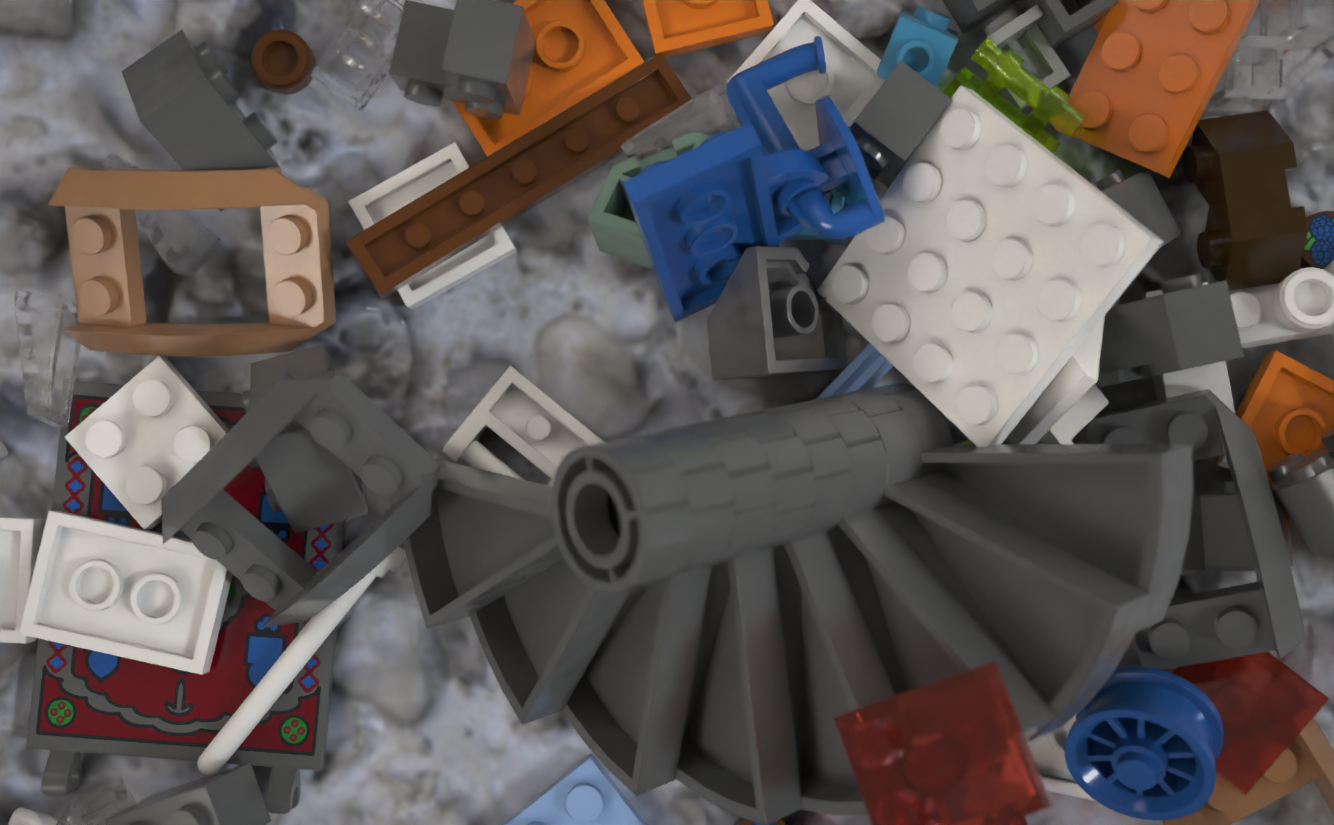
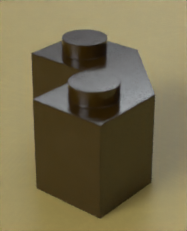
[1183,110,1308,291]

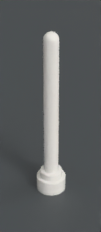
[197,522,407,775]

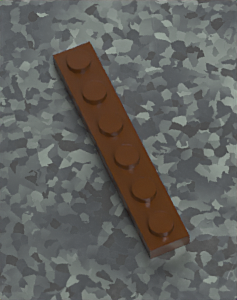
[346,53,695,299]

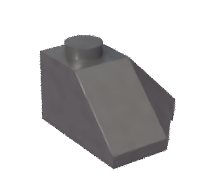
[707,246,847,381]

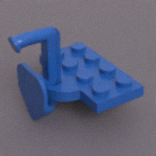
[622,36,885,322]

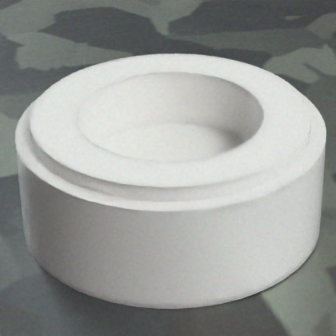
[1273,267,1334,334]

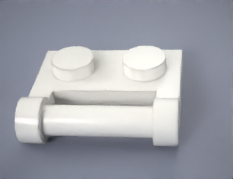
[442,365,604,487]

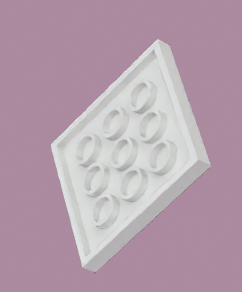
[817,85,1164,447]

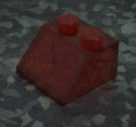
[833,662,1051,825]

